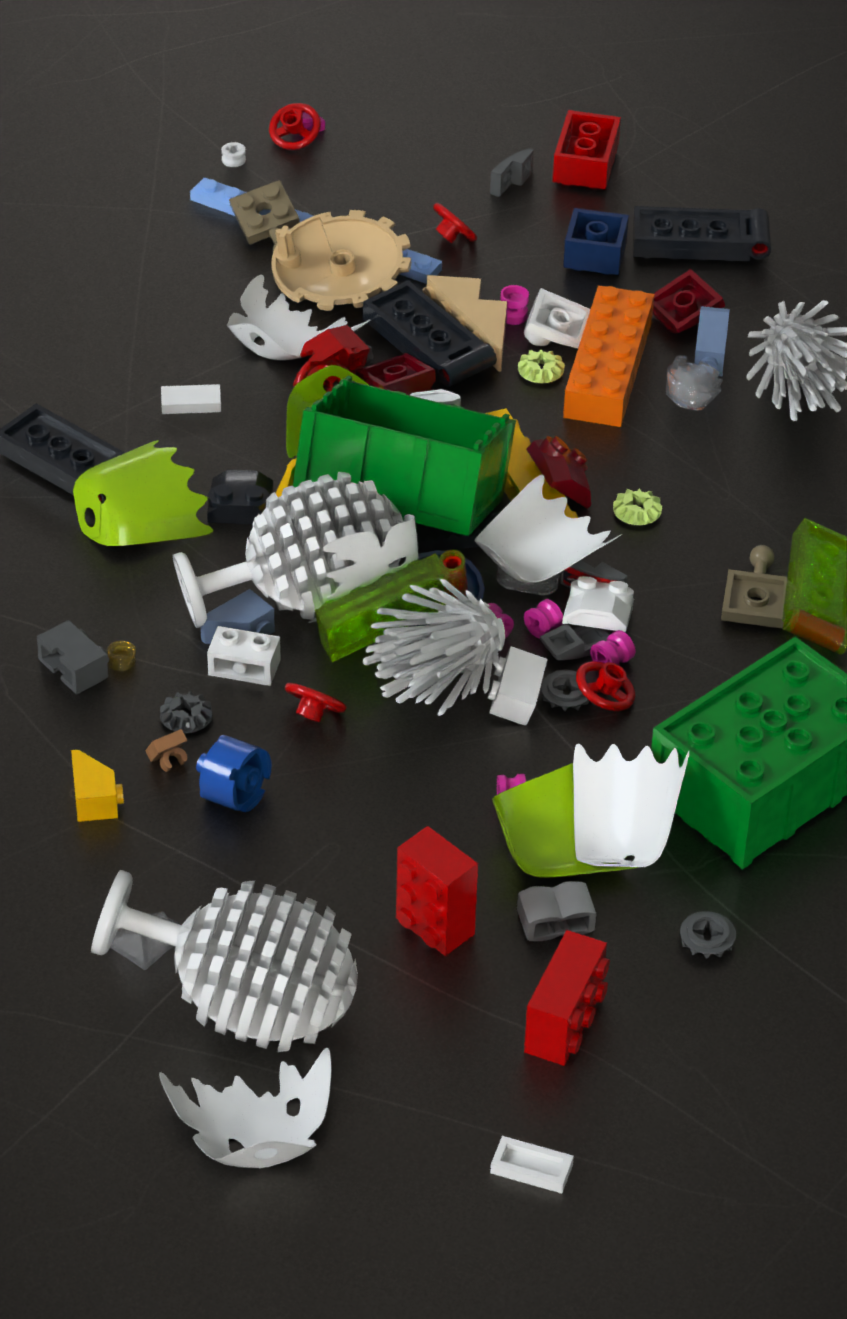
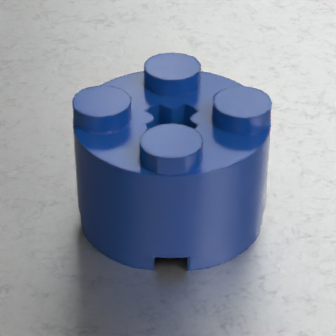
[196,735,272,812]

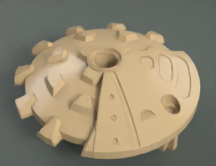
[271,210,411,311]

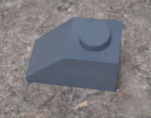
[693,306,730,376]
[200,589,275,644]

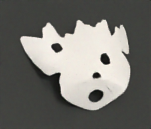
[227,275,371,360]
[309,514,419,623]
[159,1048,332,1169]

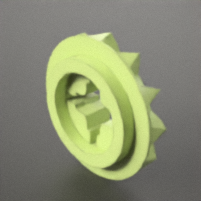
[518,349,565,383]
[613,488,662,525]

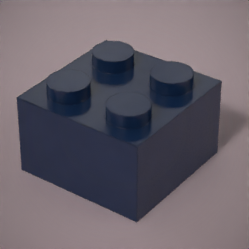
[563,208,629,275]

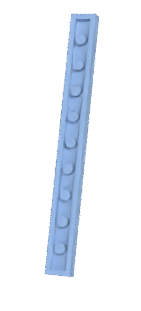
[190,178,442,284]

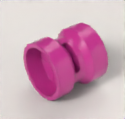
[500,285,529,325]
[590,630,636,665]

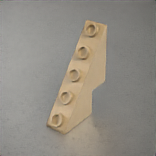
[422,275,507,371]

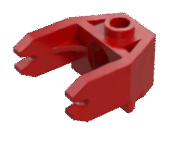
[293,325,370,388]

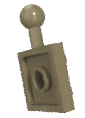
[229,180,300,252]
[721,545,791,629]

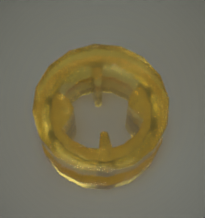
[107,641,136,671]

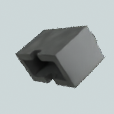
[37,620,109,695]

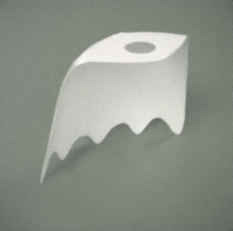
[475,475,622,583]
[573,743,689,867]

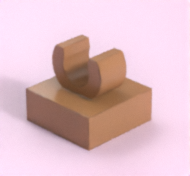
[145,729,188,772]

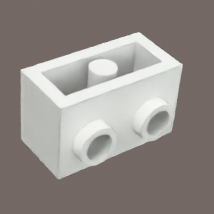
[207,626,281,686]
[487,646,547,726]

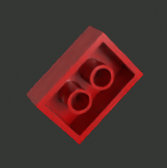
[552,110,621,189]
[396,826,478,956]
[524,930,610,1066]

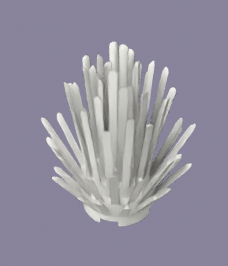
[747,300,847,421]
[363,579,505,716]

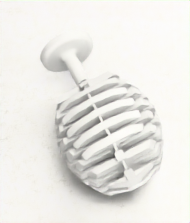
[173,472,404,628]
[91,870,358,1052]

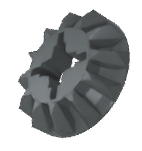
[541,670,591,712]
[160,691,213,733]
[679,911,736,959]

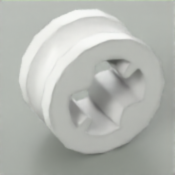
[222,142,246,167]

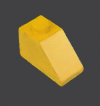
[71,750,124,822]

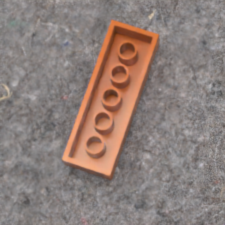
[563,285,654,427]

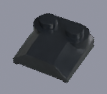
[207,469,273,524]

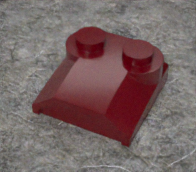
[653,269,725,333]
[356,353,436,395]
[526,436,591,509]

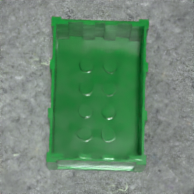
[293,376,516,536]
[651,636,847,869]

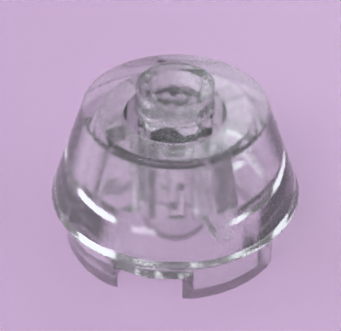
[665,356,723,411]

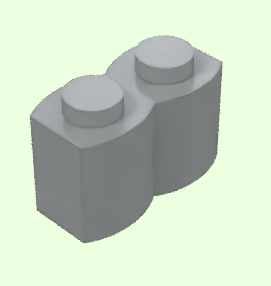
[517,882,597,941]

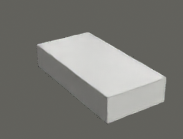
[161,384,221,414]
[490,1136,574,1193]

